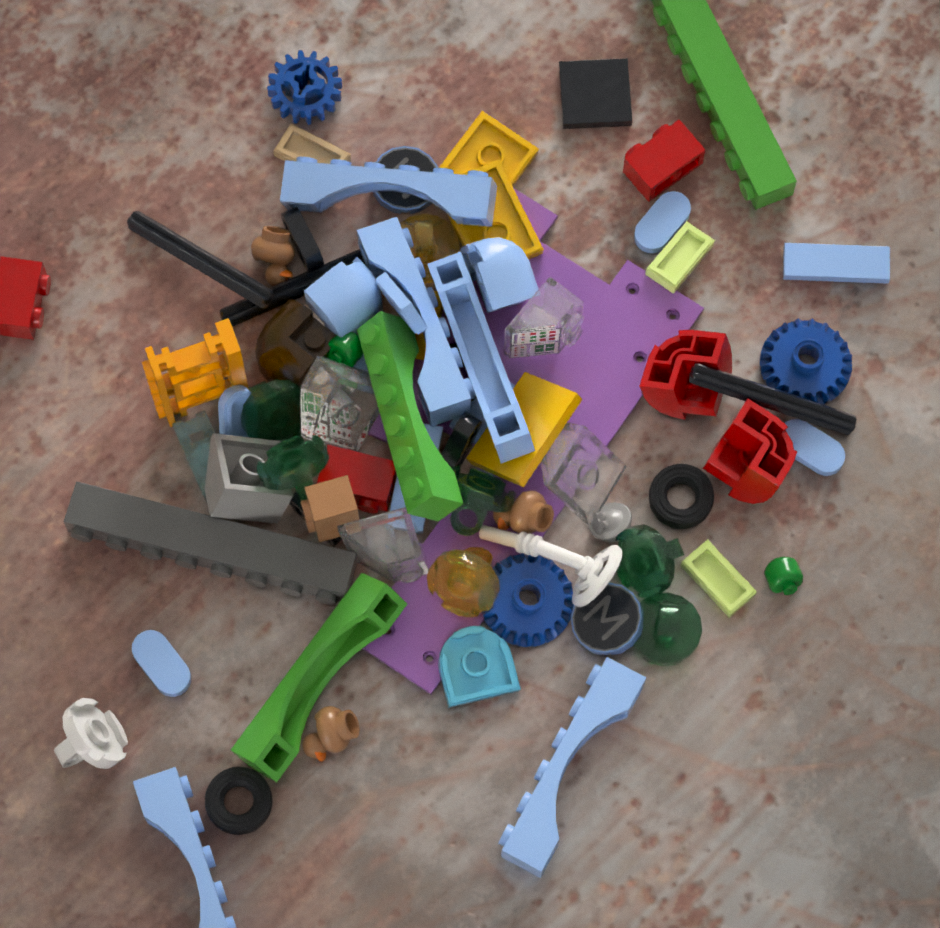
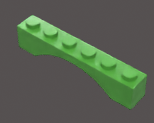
[357,311,464,522]
[231,573,407,783]

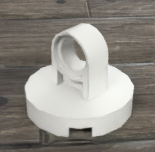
[54,698,128,769]

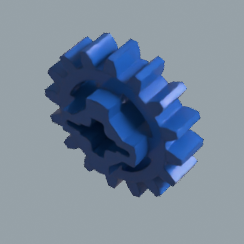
[267,50,342,125]

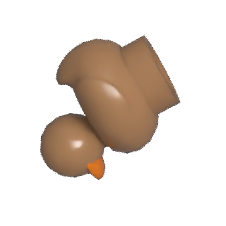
[251,226,295,286]
[493,490,554,534]
[302,706,360,762]

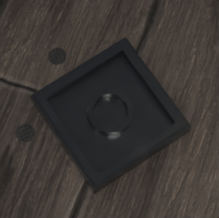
[559,58,632,129]

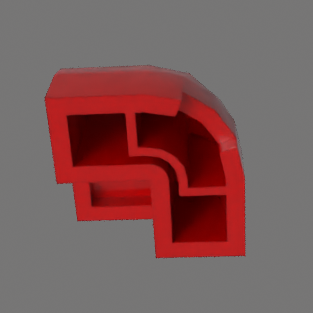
[639,330,732,420]
[702,398,797,504]

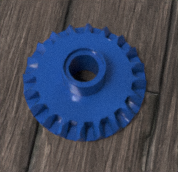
[760,318,852,405]
[480,553,574,647]

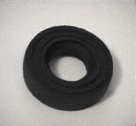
[649,464,714,529]
[205,767,273,835]

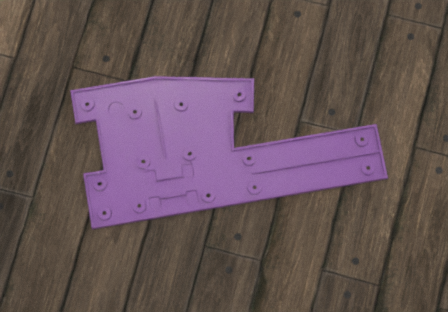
[362,188,704,695]

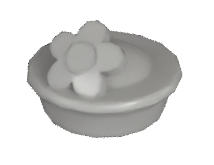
[589,502,632,543]

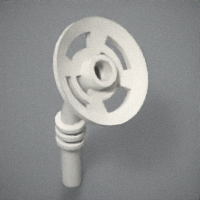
[479,525,623,607]

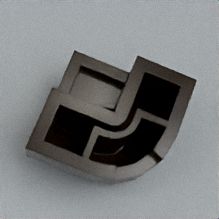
[255,299,336,404]

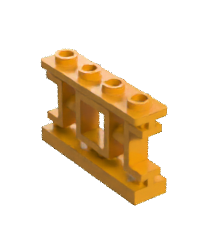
[141,318,249,427]

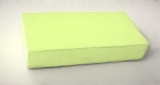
[645,221,715,294]
[680,539,757,618]

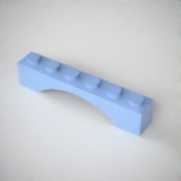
[280,157,497,227]
[357,217,475,427]
[427,252,535,463]
[498,657,646,878]
[133,767,237,928]

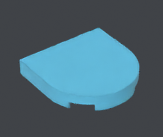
[438,626,521,708]

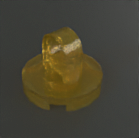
[400,213,459,284]
[427,547,500,618]

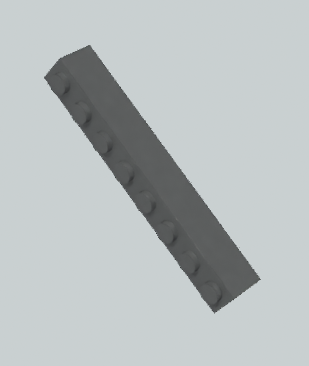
[63,481,358,605]

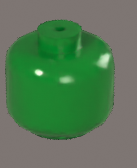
[328,332,363,369]
[764,556,803,595]

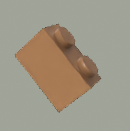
[301,475,361,543]

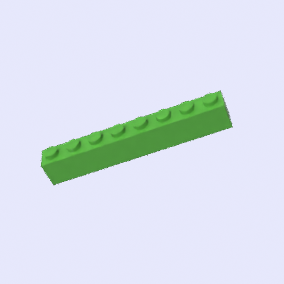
[651,0,797,210]

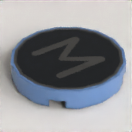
[373,146,438,214]
[571,583,644,656]

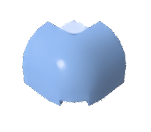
[460,237,541,313]
[304,257,383,337]

